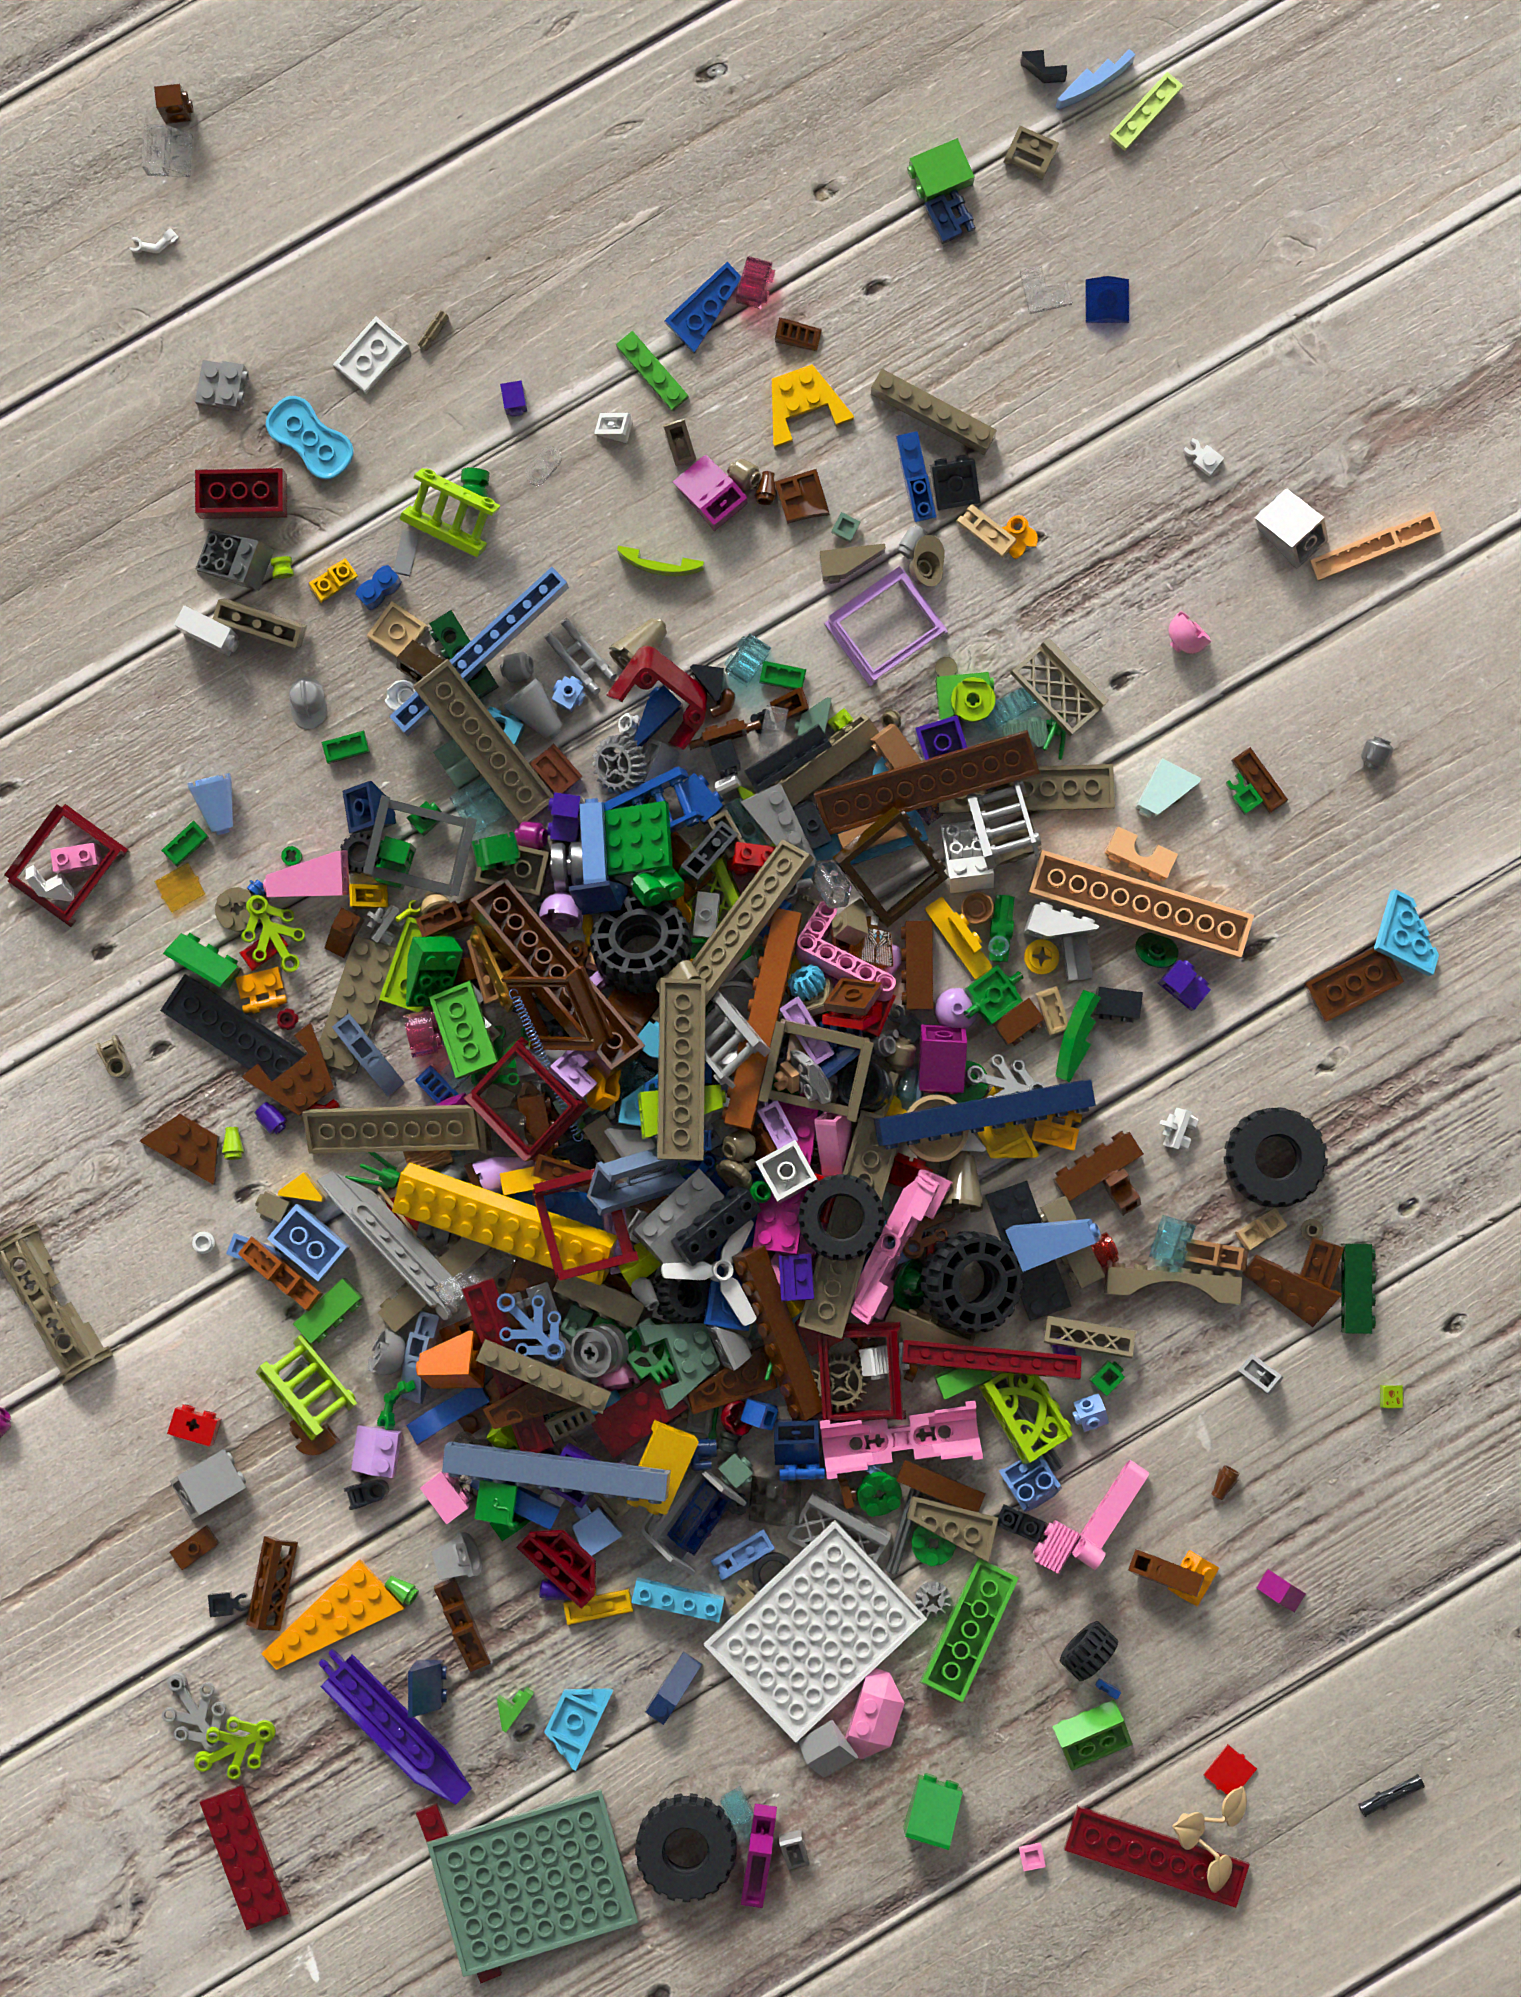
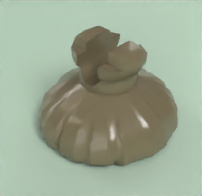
[716,1159,756,1190]

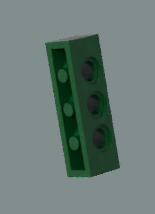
[429,610,499,699]

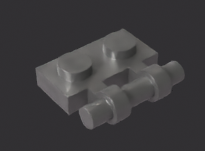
[512,1282,562,1331]

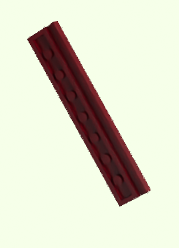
[462,1277,554,1453]

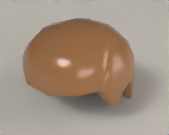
[961,891,995,925]

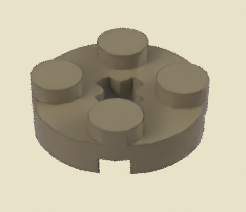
[215,887,260,932]

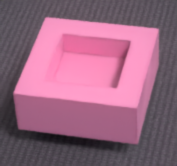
[1019,1843,1046,1871]

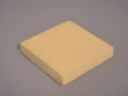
[367,601,428,658]

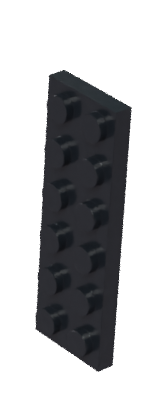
[985,1180,1072,1321]

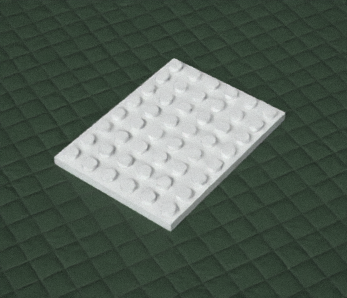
[704,1520,927,1742]

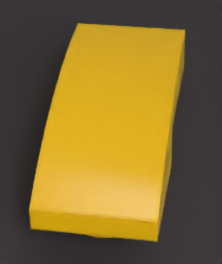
[308,558,358,603]

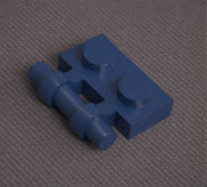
[924,189,976,244]

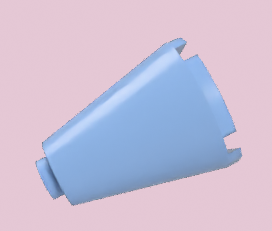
[187,773,233,835]

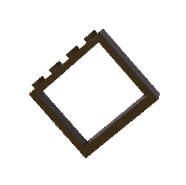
[832,807,948,928]

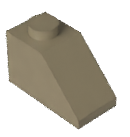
[832,898,869,946]

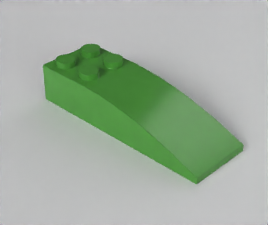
[919,1558,1019,1703]

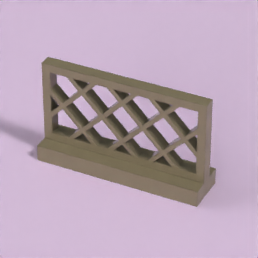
[1010,637,1109,737]

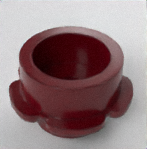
[277,1008,299,1030]

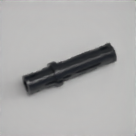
[1358,1774,1425,1817]

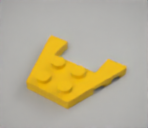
[772,364,854,448]

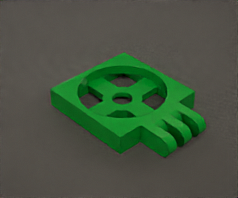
[625,1317,676,1386]

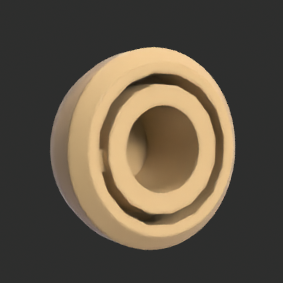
[421,891,450,915]

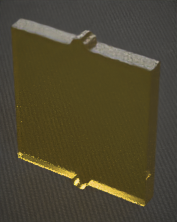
[154,863,206,913]

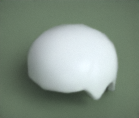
[385,680,416,711]

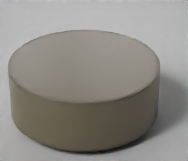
[935,657,957,677]

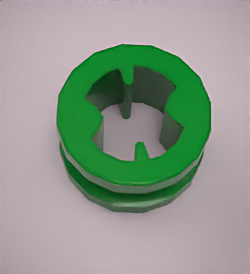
[281,846,303,866]

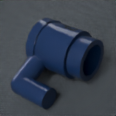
[691,1438,717,1471]

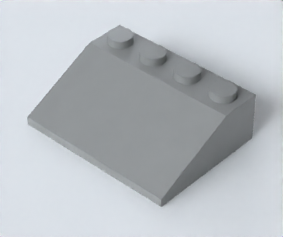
[632,1169,724,1282]

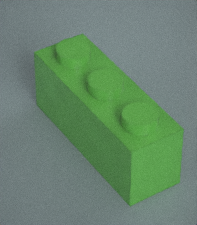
[293,1278,363,1344]

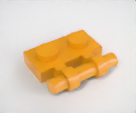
[235,967,287,1014]
[1031,1110,1082,1151]

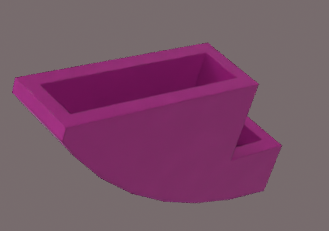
[741,1804,777,1908]

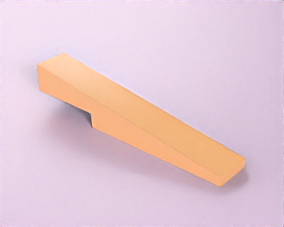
[1310,511,1442,581]

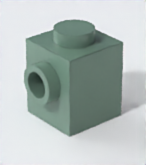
[718,1453,753,1488]

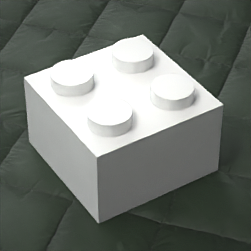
[756,1140,818,1204]

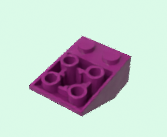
[672,454,748,532]

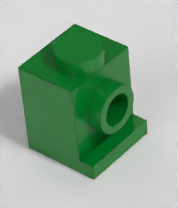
[407,801,442,836]
[1089,1360,1125,1396]

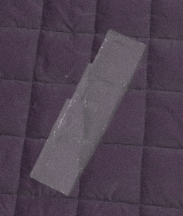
[751,705,788,795]

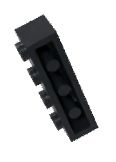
[671,1186,762,1266]

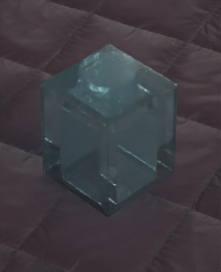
[720,1786,753,1826]

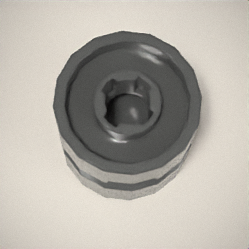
[417,1222,452,1245]

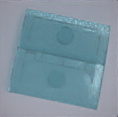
[449,778,511,834]

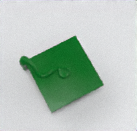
[475,1480,518,1530]

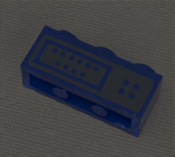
[667,1480,733,1556]

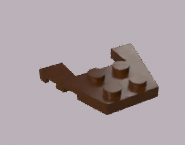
[241,1023,335,1116]

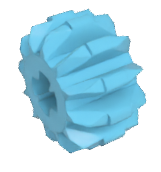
[787,964,826,1001]

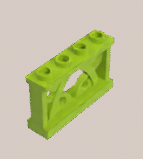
[978,1373,1073,1464]

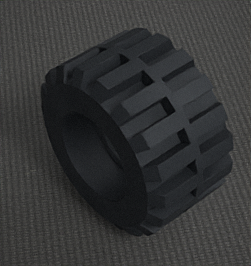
[652,1272,710,1323]
[1059,1621,1119,1681]

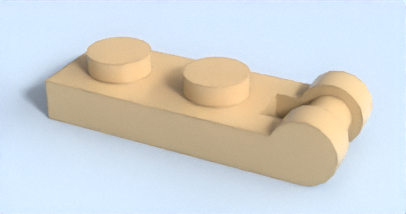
[956,505,1017,558]

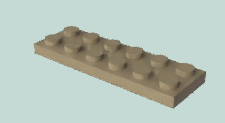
[319,935,396,1074]

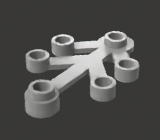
[965,1054,1045,1098]
[162,1673,227,1751]

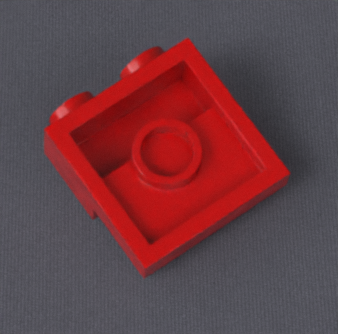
[822,1001,882,1030]

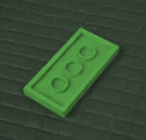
[429,981,499,1080]

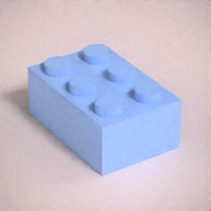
[267,1204,351,1281]

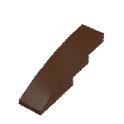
[415,894,478,937]
[896,1460,986,1512]
[434,1577,491,1672]

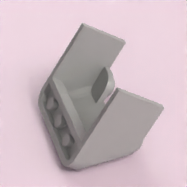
[641,1462,747,1576]

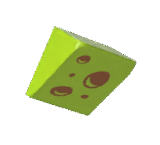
[1380,1385,1403,1408]

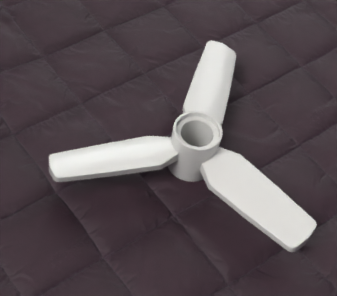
[661,1220,756,1326]

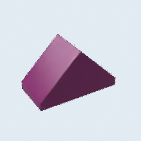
[1256,1569,1306,1613]

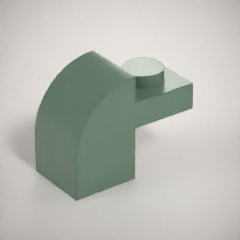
[559,1301,595,1343]

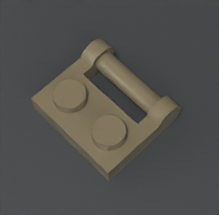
[1003,126,1059,180]

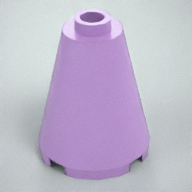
[473,1152,535,1195]

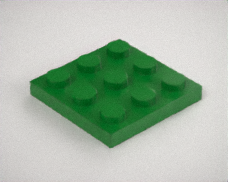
[604,801,673,877]

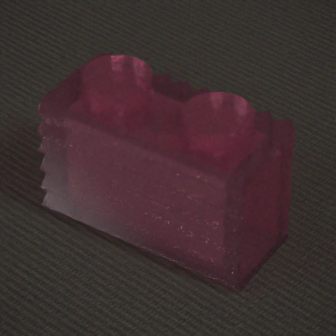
[736,256,776,309]

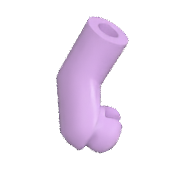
[883,944,902,976]

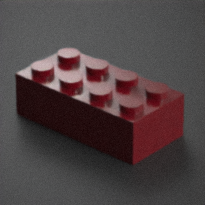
[195,468,287,519]
[591,1374,688,1458]

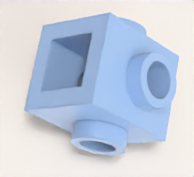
[551,676,586,713]
[1072,1393,1109,1432]

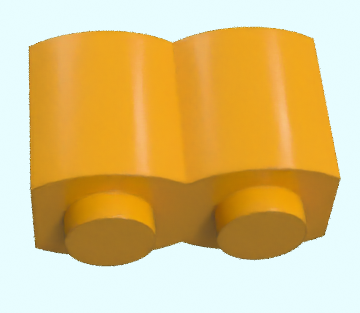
[587,1066,621,1111]

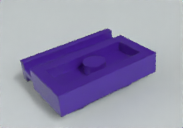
[779,1254,814,1302]

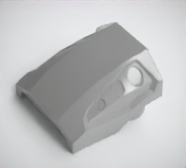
[790,1050,833,1104]

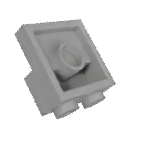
[195,360,249,411]

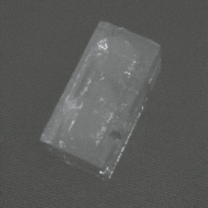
[812,859,852,908]

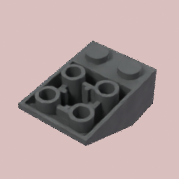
[195,529,274,591]

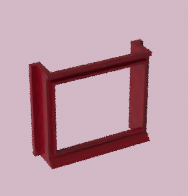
[4,804,128,927]
[464,1036,590,1162]
[533,1169,639,1281]
[818,1321,906,1421]

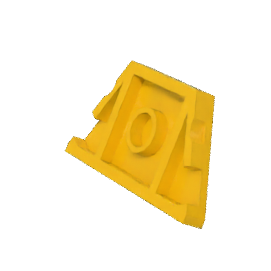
[977,1086,1039,1158]

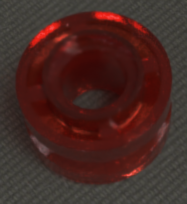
[1090,1232,1119,1268]

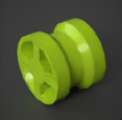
[270,556,294,579]

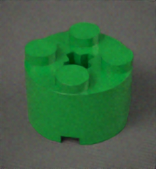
[471,831,521,871]

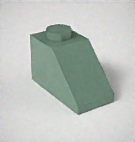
[794,697,832,737]

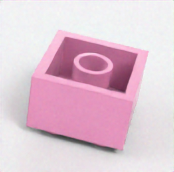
[420,1471,473,1525]

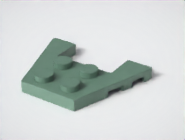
[636,1323,720,1409]

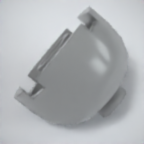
[368,1329,406,1375]

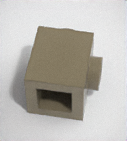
[255,1191,293,1223]

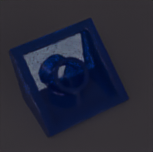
[1085,276,1129,323]

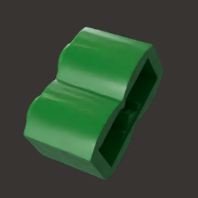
[632,867,684,906]

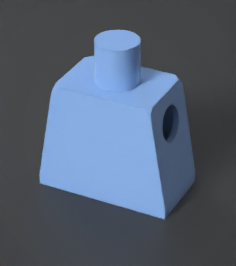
[572,1504,623,1556]

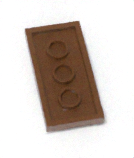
[1304,948,1404,1023]

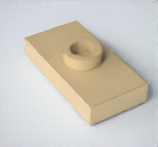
[1035,986,1068,1036]

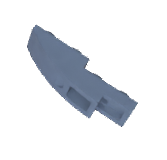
[332,1013,405,1096]
[401,1311,443,1404]

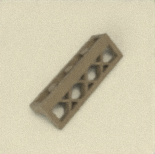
[1043,1316,1136,1359]

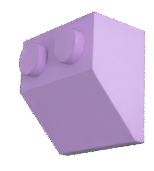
[351,1425,402,1478]

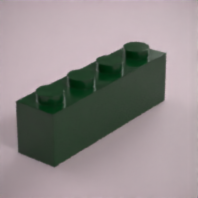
[1341,1243,1376,1334]

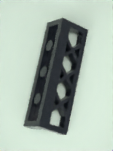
[744,724,832,794]

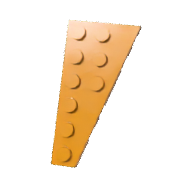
[261,1559,406,1670]

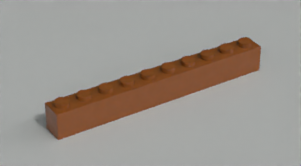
[722,908,802,1132]

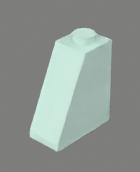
[1135,758,1202,818]

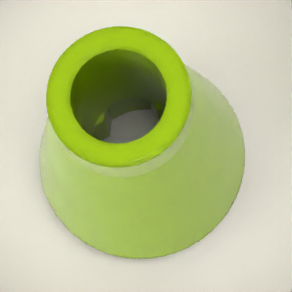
[222,1127,244,1160]

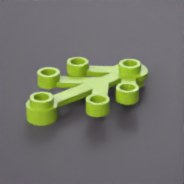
[241,895,305,973]
[194,1717,276,1779]

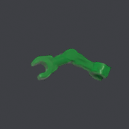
[377,1380,416,1430]

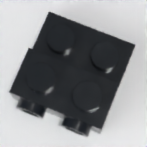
[930,454,981,510]

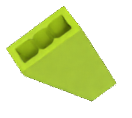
[637,1084,726,1139]

